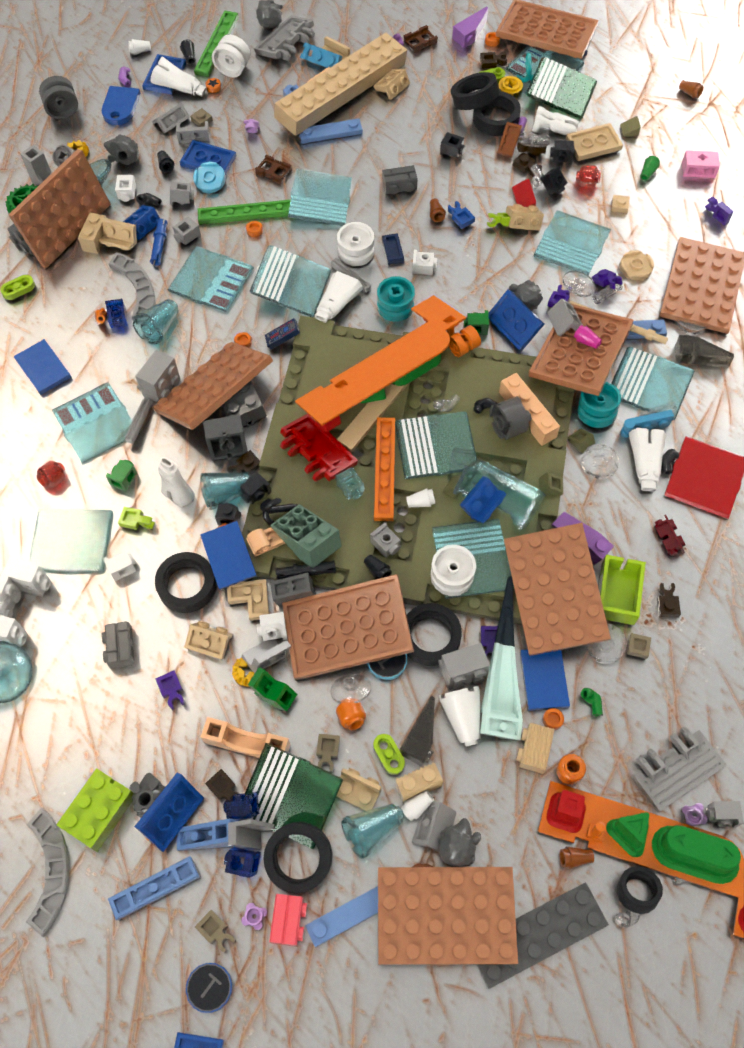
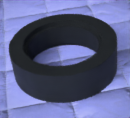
[451,72,499,110]
[473,91,521,136]
[155,552,216,613]
[407,603,462,666]
[264,822,332,893]

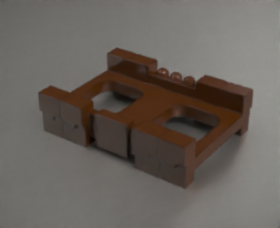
[404,25,438,53]
[255,155,292,185]

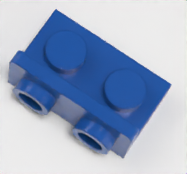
[123,205,160,240]
[460,476,507,523]

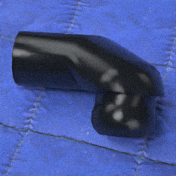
[136,193,162,207]
[473,398,498,414]
[661,449,679,475]

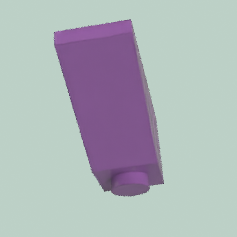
[452,6,488,48]
[551,512,614,565]

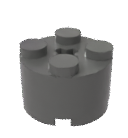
[489,396,532,440]

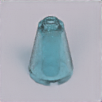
[132,299,179,344]
[200,473,251,510]
[341,804,404,859]

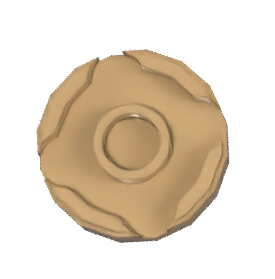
[619,250,654,281]

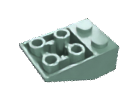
[271,504,342,568]

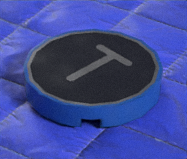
[186,963,232,1013]

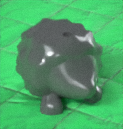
[256,0,283,29]
[104,134,139,165]
[509,280,543,311]
[129,773,166,818]
[438,818,481,867]

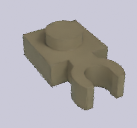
[316,734,340,773]
[195,910,236,952]

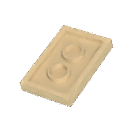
[566,123,623,161]

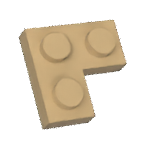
[227,579,269,621]

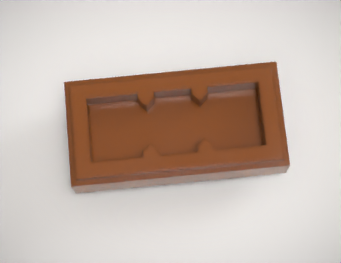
[497,122,522,158]

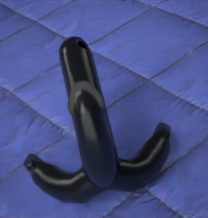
[260,498,298,526]

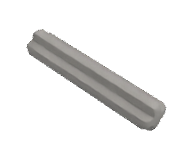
[331,258,371,293]
[125,398,152,444]

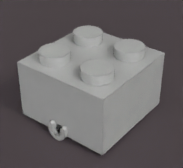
[136,350,180,403]
[438,643,490,691]

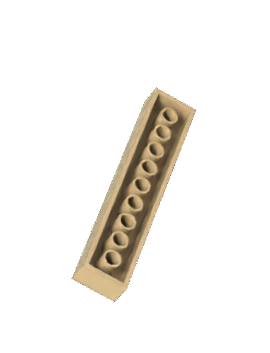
[274,32,407,136]

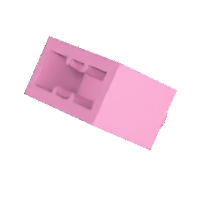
[682,150,720,178]

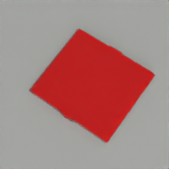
[664,436,744,519]

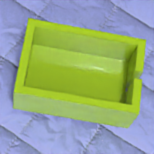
[598,554,646,625]
[56,768,133,852]

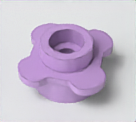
[244,119,260,133]
[682,803,708,826]
[241,903,267,930]

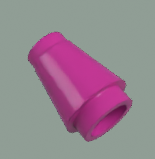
[574,325,602,349]

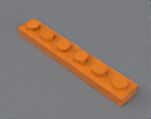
[374,417,395,521]

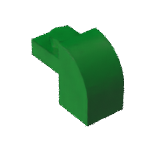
[248,668,298,712]

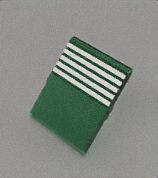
[526,57,597,119]
[238,743,343,849]

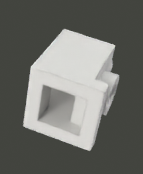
[115,175,137,202]
[412,250,437,275]
[103,551,136,581]
[256,612,287,641]

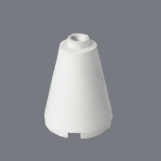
[439,686,481,747]

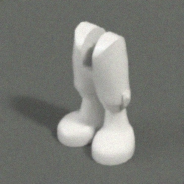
[531,106,579,135]

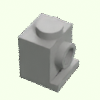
[170,181,194,205]
[173,216,201,245]
[370,522,401,558]
[706,801,744,827]

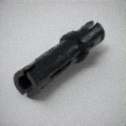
[275,560,336,580]

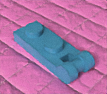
[300,42,342,68]
[620,410,674,438]

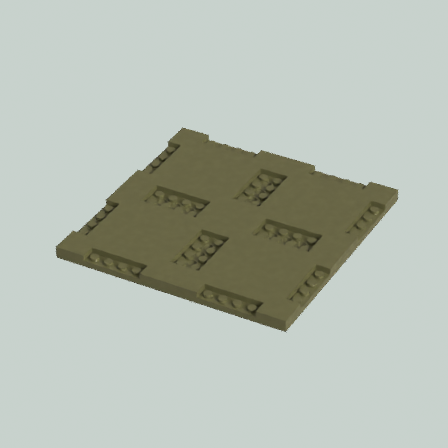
[242,316,575,625]

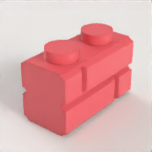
[269,894,307,947]

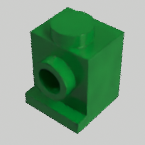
[463,310,489,335]
[106,459,137,491]

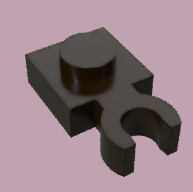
[480,52,507,68]
[517,142,547,156]
[512,152,542,178]
[227,450,260,481]
[657,583,681,617]
[205,769,243,808]

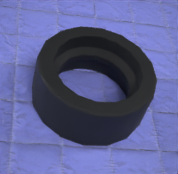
[617,866,663,914]

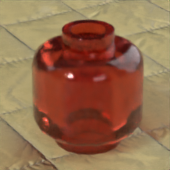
[576,165,601,187]
[36,460,65,488]

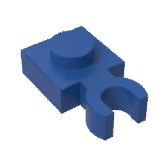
[448,201,475,229]

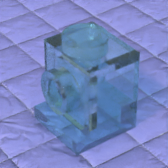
[336,467,364,500]

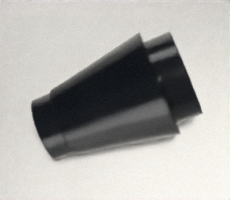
[180,39,196,64]
[157,150,175,173]
[364,554,392,580]

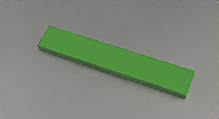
[194,10,239,77]
[197,199,296,225]

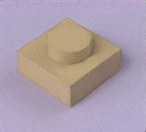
[611,195,630,213]

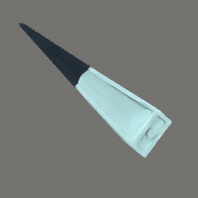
[480,576,523,741]

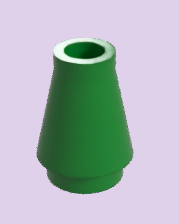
[640,156,660,181]

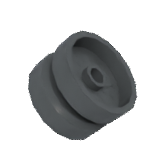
[39,76,78,119]

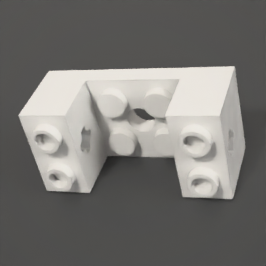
[0,557,50,651]

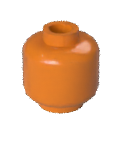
[336,698,366,730]
[556,754,586,785]

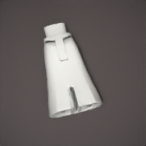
[151,57,207,97]
[315,271,363,323]
[629,428,666,491]
[158,457,195,507]

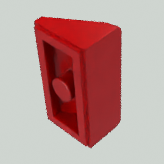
[512,179,536,207]

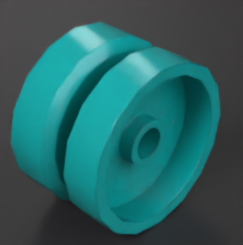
[377,276,415,322]
[577,382,621,428]

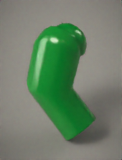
[580,688,603,717]

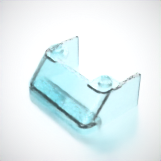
[453,460,546,530]

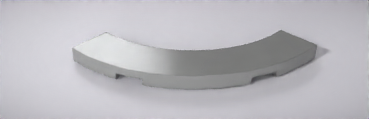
[109,252,155,325]
[26,807,70,937]

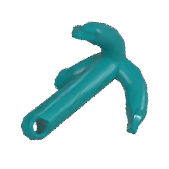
[517,53,541,83]

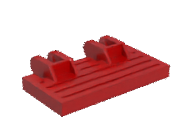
[280,414,358,482]

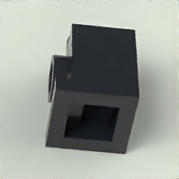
[440,132,466,158]
[550,140,574,165]
[540,165,568,195]
[240,472,271,504]
[215,503,241,527]

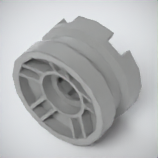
[52,145,75,167]

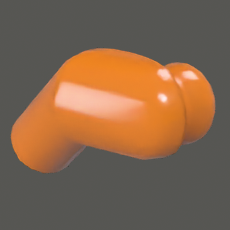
[95,308,108,325]

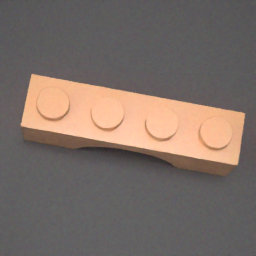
[499,373,560,446]
[201,717,291,765]

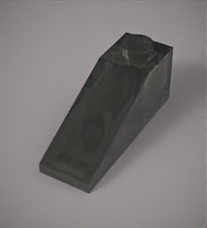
[675,335,734,367]
[400,696,435,767]

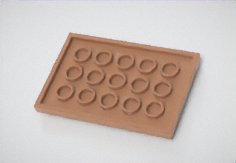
[496,0,599,59]
[8,149,111,269]
[659,237,744,334]
[529,304,634,396]
[153,342,273,430]
[504,523,611,656]
[282,574,414,680]
[378,867,518,965]

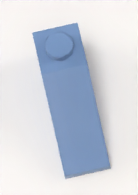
[177,818,240,851]

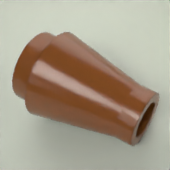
[679,80,704,98]
[429,198,446,222]
[559,846,594,869]

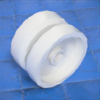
[211,34,251,77]
[337,222,374,266]
[430,545,476,596]

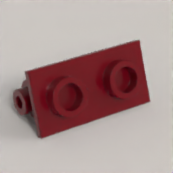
[654,514,686,556]

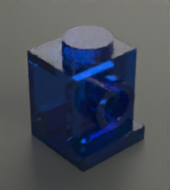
[105,298,128,328]
[223,792,260,819]
[224,847,261,878]

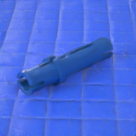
[150,219,168,266]

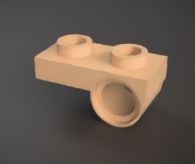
[246,527,285,557]

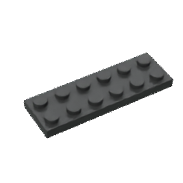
[477,882,609,989]

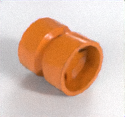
[449,325,481,358]

